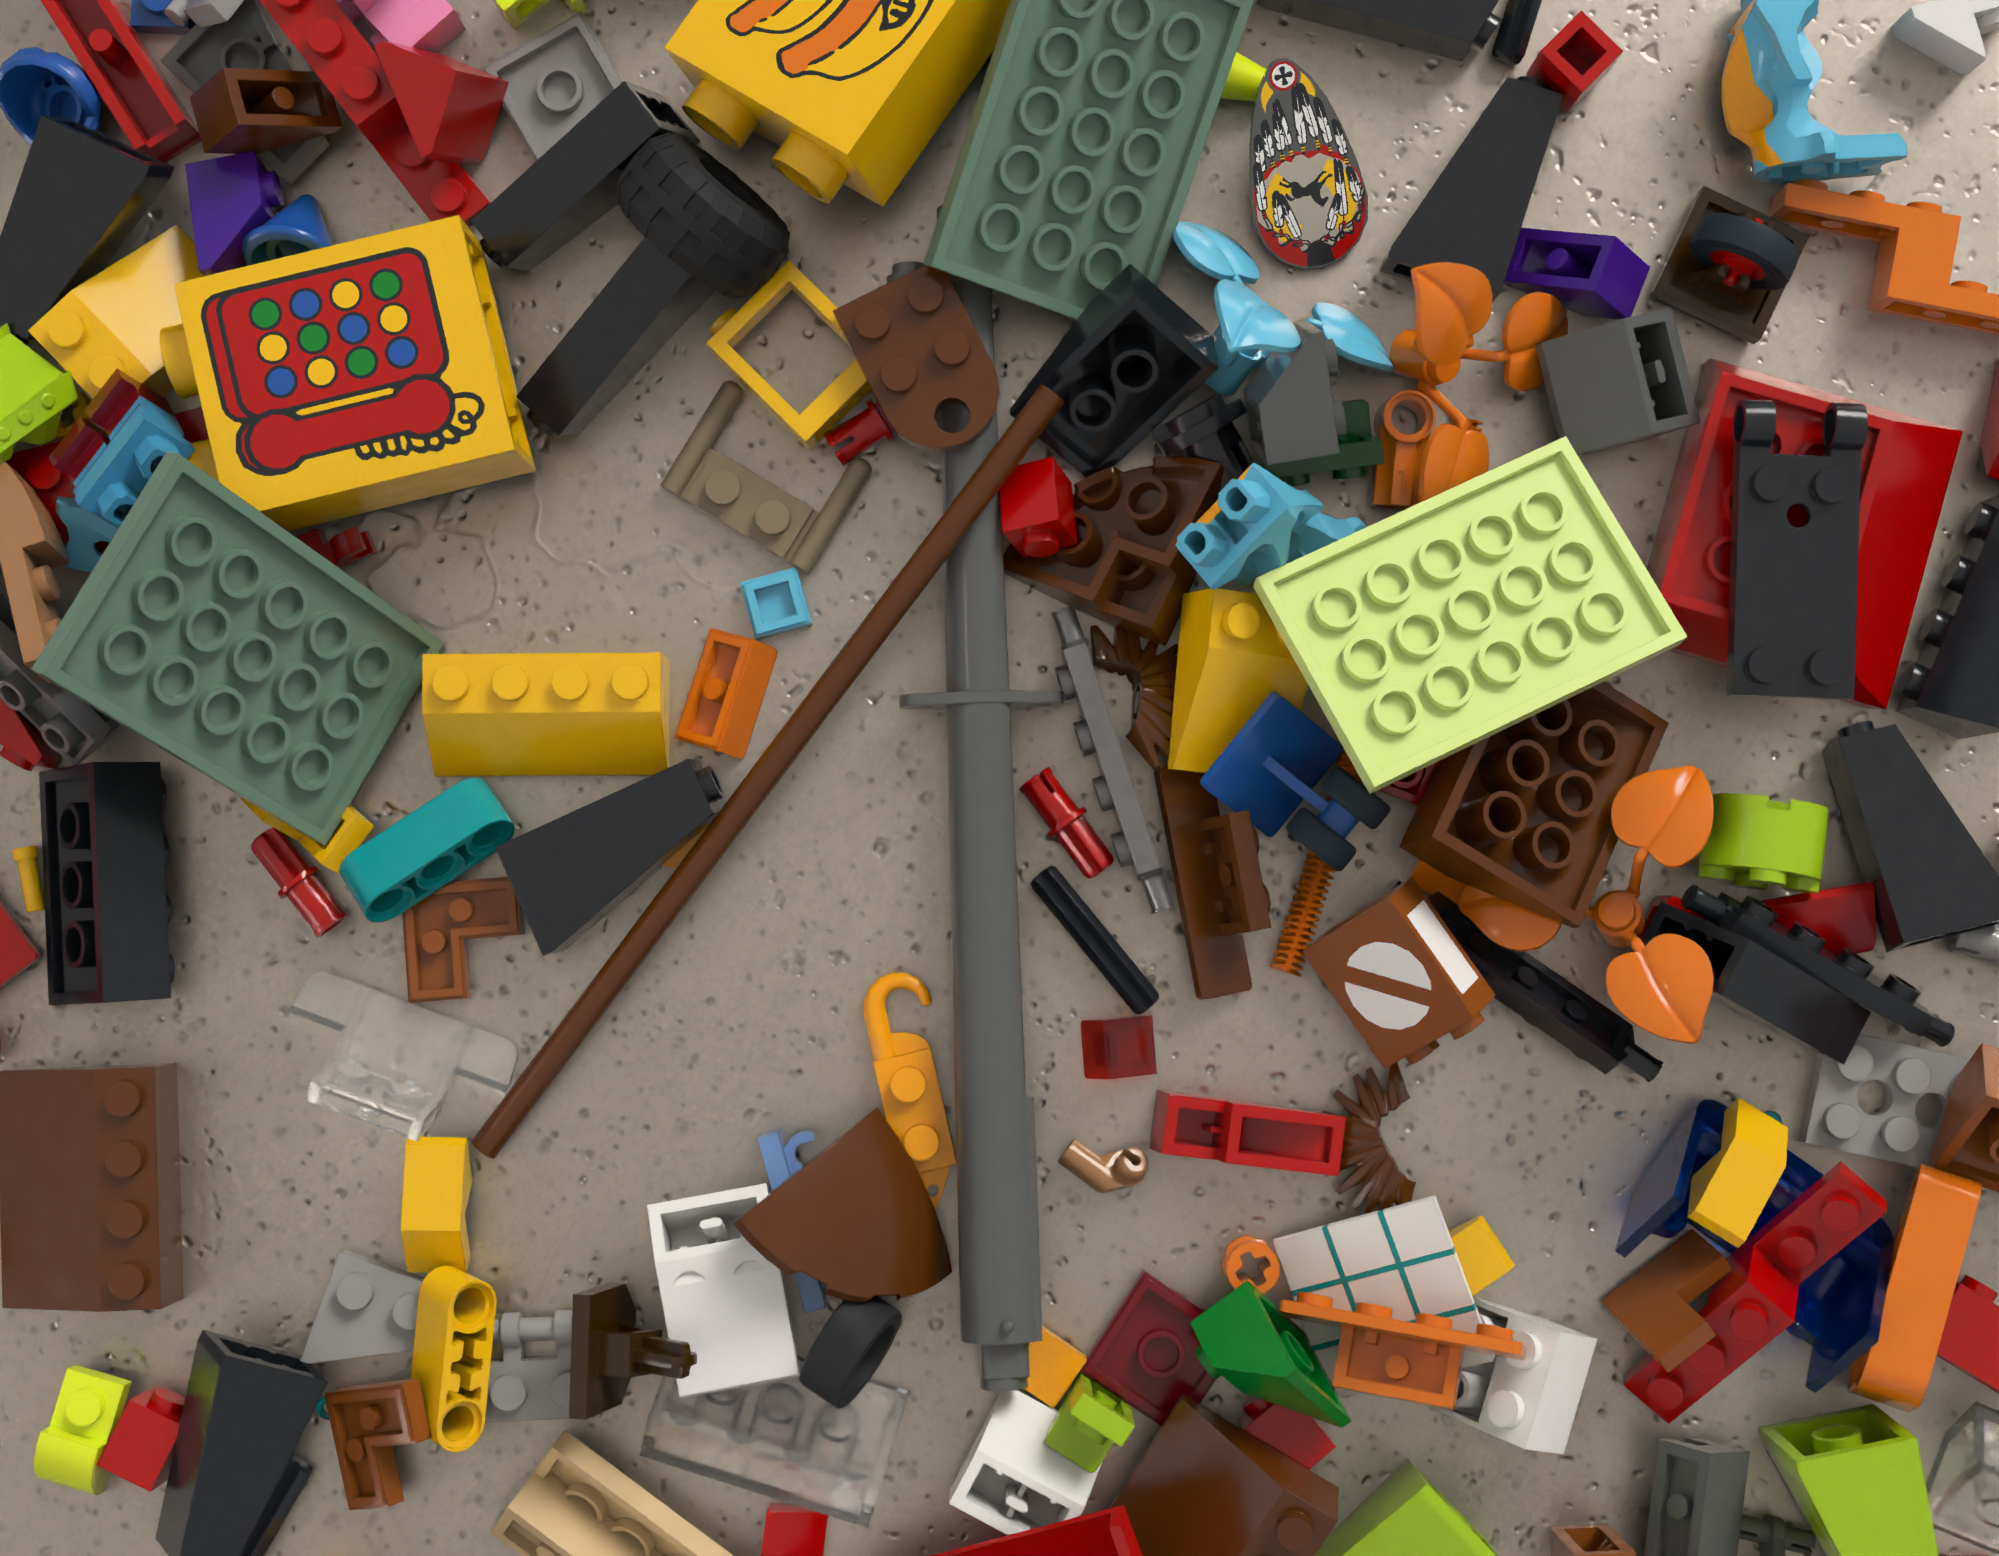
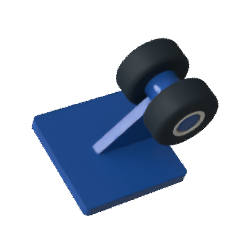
[1200,691,1391,871]

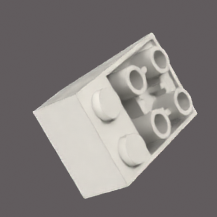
[647,1183,800,1398]

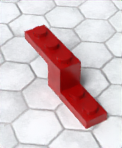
[259,0,490,228]
[1623,1161,1887,1424]

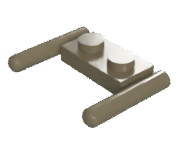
[660,381,872,575]

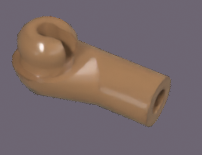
[1057,1138,1148,1193]

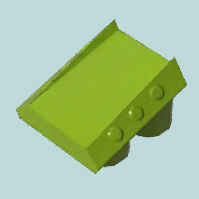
[0,323,78,463]

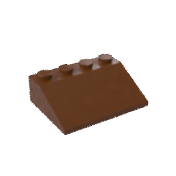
[1399,682,1669,928]
[0,1063,183,1312]
[1108,1394,1339,1556]

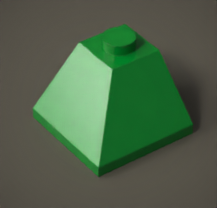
[1190,1281,1351,1428]

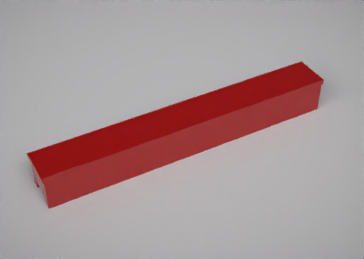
[41,0,201,163]

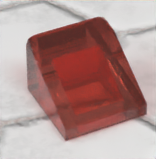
[1080,1015,1157,1080]

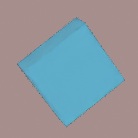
[740,567,813,640]

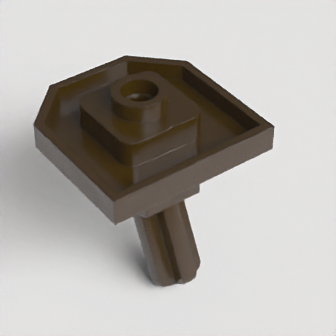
[569,1283,697,1420]

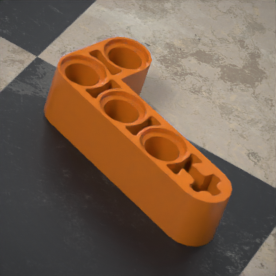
[1848,1164,1982,1413]

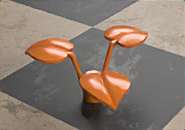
[1389,262,1568,503]
[1458,765,1714,1044]

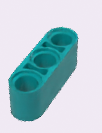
[339,778,515,922]

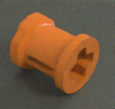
[1221,1235,1280,1294]

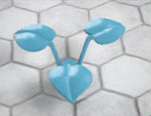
[1172,221,1394,396]

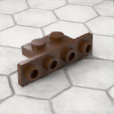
[1154,766,1271,1000]

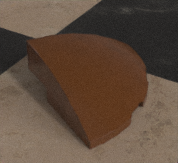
[1003,456,1225,646]
[733,1108,952,1303]

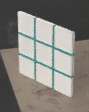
[1273,1195,1495,1398]

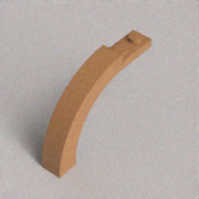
[0,461,69,684]

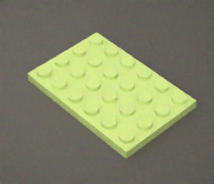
[1253,436,1687,794]

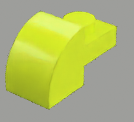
[34,1364,132,1495]

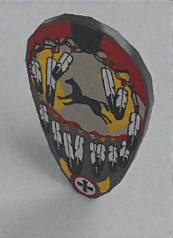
[1249,58,1368,269]

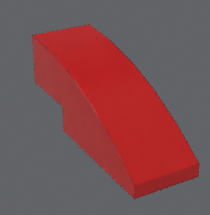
[1149,1090,1346,1176]

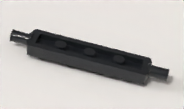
[1389,879,1663,1083]
[1681,884,1955,1047]

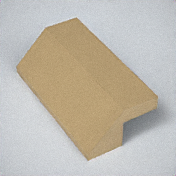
[490,1430,733,1556]

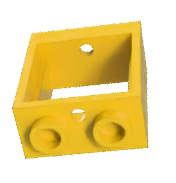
[706,260,872,452]

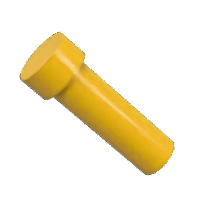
[12,846,45,913]

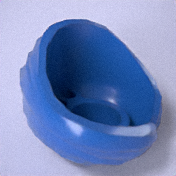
[0,47,102,146]

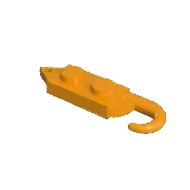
[863,972,957,1207]

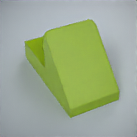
[1045,1372,1135,1473]

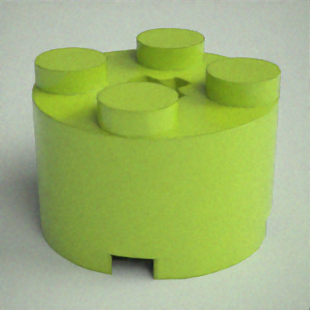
[1698,793,1829,893]

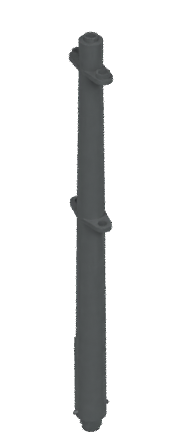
[886,204,1064,1391]

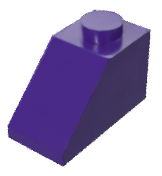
[185,151,284,276]
[1503,228,1650,320]

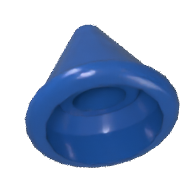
[241,194,333,266]

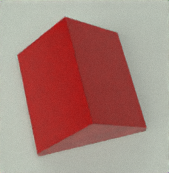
[374,41,509,165]

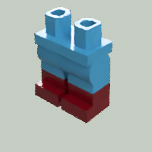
[49,369,195,529]

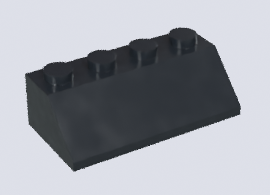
[1896,494,1999,739]
[39,762,175,1005]

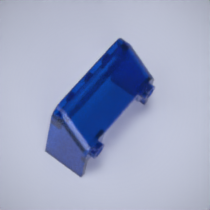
[1615,1099,1894,1393]

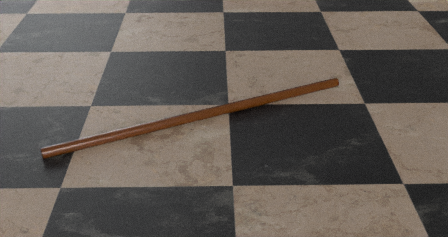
[471,384,1065,1159]

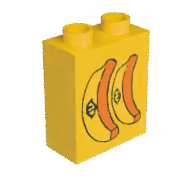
[664,0,1010,207]

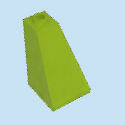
[1759,1404,1939,1556]
[1314,1458,1499,1556]

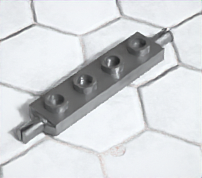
[1051,605,1175,914]

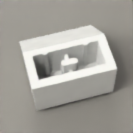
[1428,1297,1597,1454]
[949,1390,1102,1535]

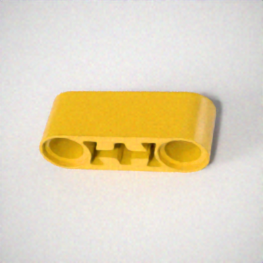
[410,1265,497,1452]

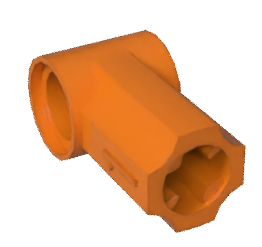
[1370,390,1436,510]

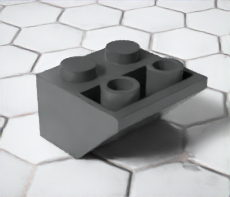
[1535,308,1701,455]
[1244,320,1347,466]

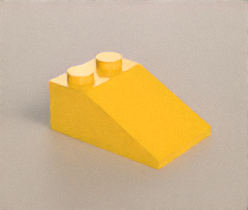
[28,225,203,399]
[1168,588,1308,773]

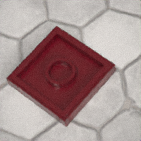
[1080,1269,1216,1426]

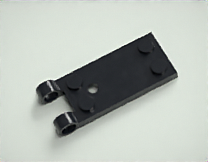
[1726,399,1868,700]

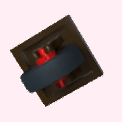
[1649,186,1809,344]

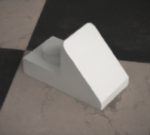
[1892,0,1999,75]

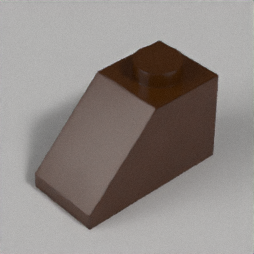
[190,68,342,154]

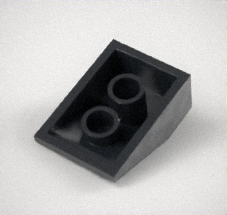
[1010,264,1219,477]

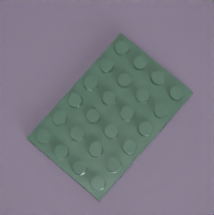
[923,0,1254,320]
[31,451,444,846]

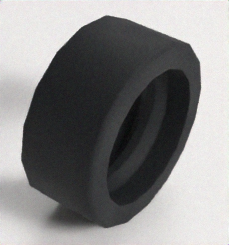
[799,1296,902,1409]

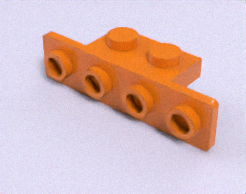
[1278,1292,1526,1410]

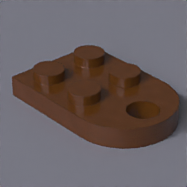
[833,265,999,452]

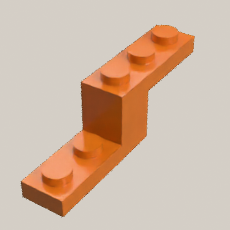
[1768,179,1999,336]

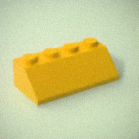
[422,652,670,777]

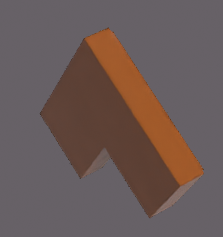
[402,877,525,1003]
[1601,1229,1732,1373]
[325,1378,432,1510]

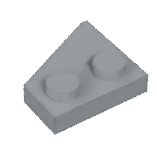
[300,1249,424,1364]

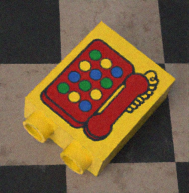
[159,215,536,531]

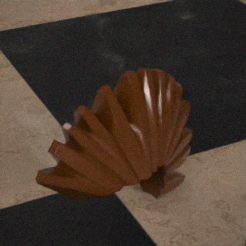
[1090,625,1178,770]
[1322,1062,1416,1214]

